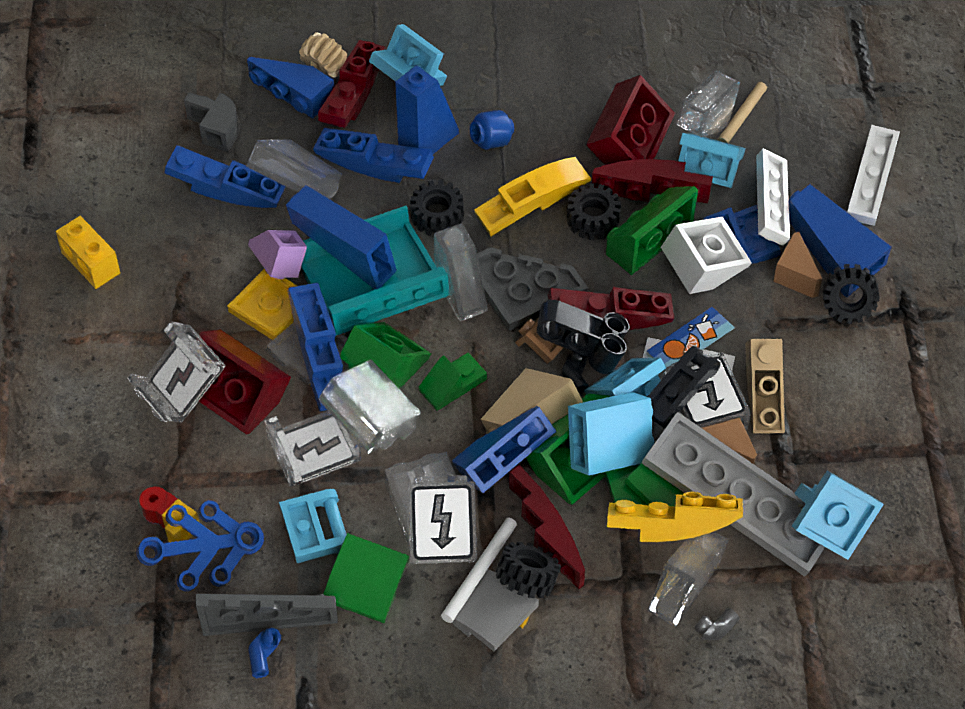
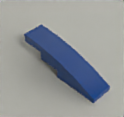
[288,283,351,411]

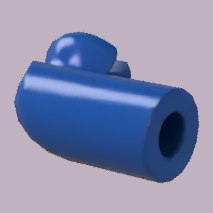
[248,627,281,678]

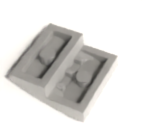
[452,569,539,652]

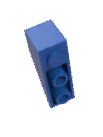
[247,57,334,118]

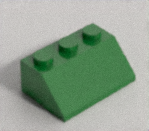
[606,186,698,275]
[526,393,610,505]

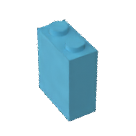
[568,392,654,475]

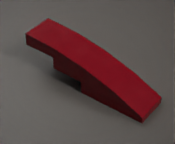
[509,465,585,589]

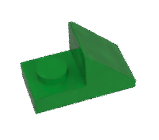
[418,352,487,411]

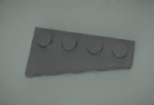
[196,594,338,636]

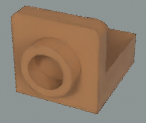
[515,318,564,364]

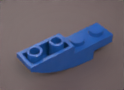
[313,128,434,183]
[165,145,287,208]

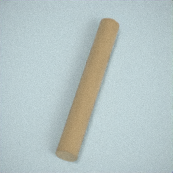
[717,82,767,143]

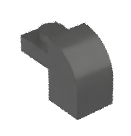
[184,92,239,152]

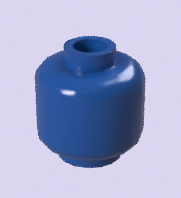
[470,110,514,150]

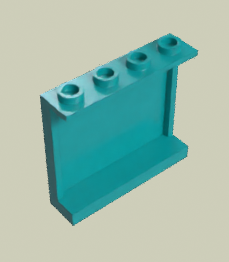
[301,206,450,335]

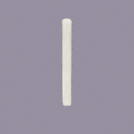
[441,518,517,623]

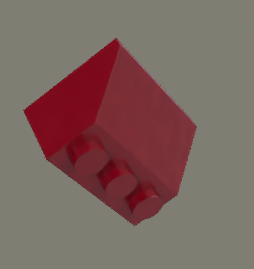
[586,75,675,165]
[176,329,291,434]

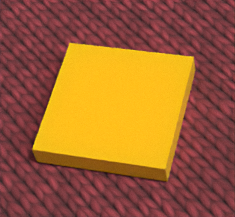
[227,269,297,342]

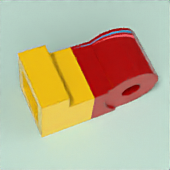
[139,486,199,542]

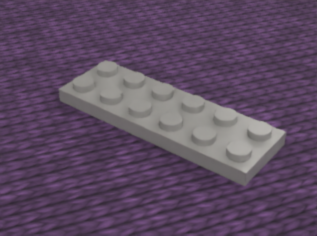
[641,412,825,577]

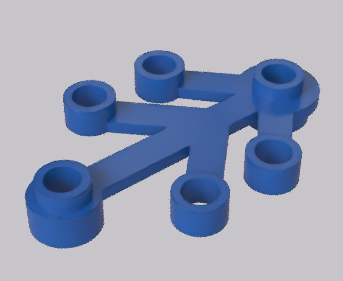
[136,500,264,592]

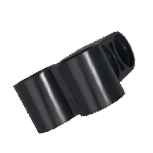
[536,300,630,374]

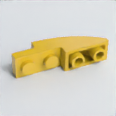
[474,157,591,236]
[607,492,743,542]

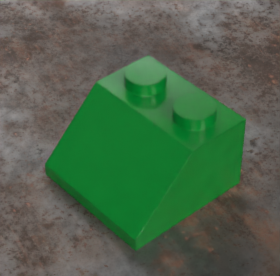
[340,322,432,391]

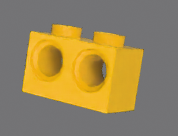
[56,215,121,289]

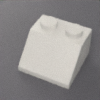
[661,217,752,294]

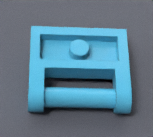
[279,489,347,563]

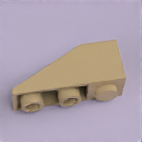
[745,339,785,434]

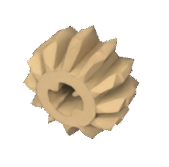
[299,32,347,79]

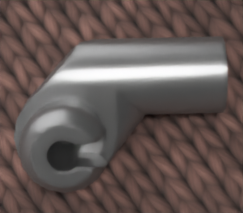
[694,608,740,640]

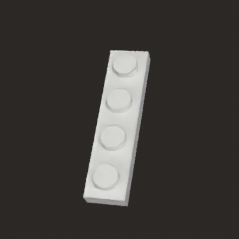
[847,125,900,226]
[756,148,790,246]

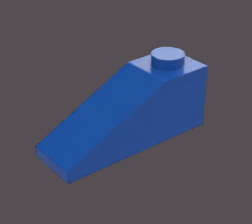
[452,406,557,493]

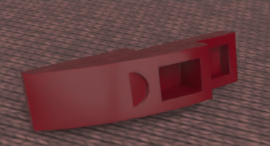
[318,40,386,128]
[592,159,713,204]
[547,287,674,330]

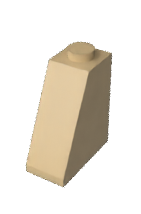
[481,368,583,434]

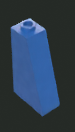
[395,65,459,154]
[789,184,891,297]
[286,185,397,290]

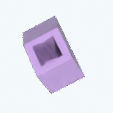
[248,230,307,279]

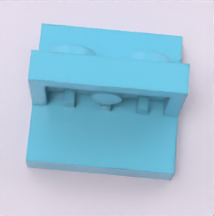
[369,24,447,86]
[678,133,746,188]
[584,357,666,397]
[792,470,884,560]

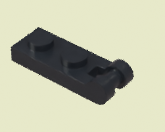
[647,346,721,428]

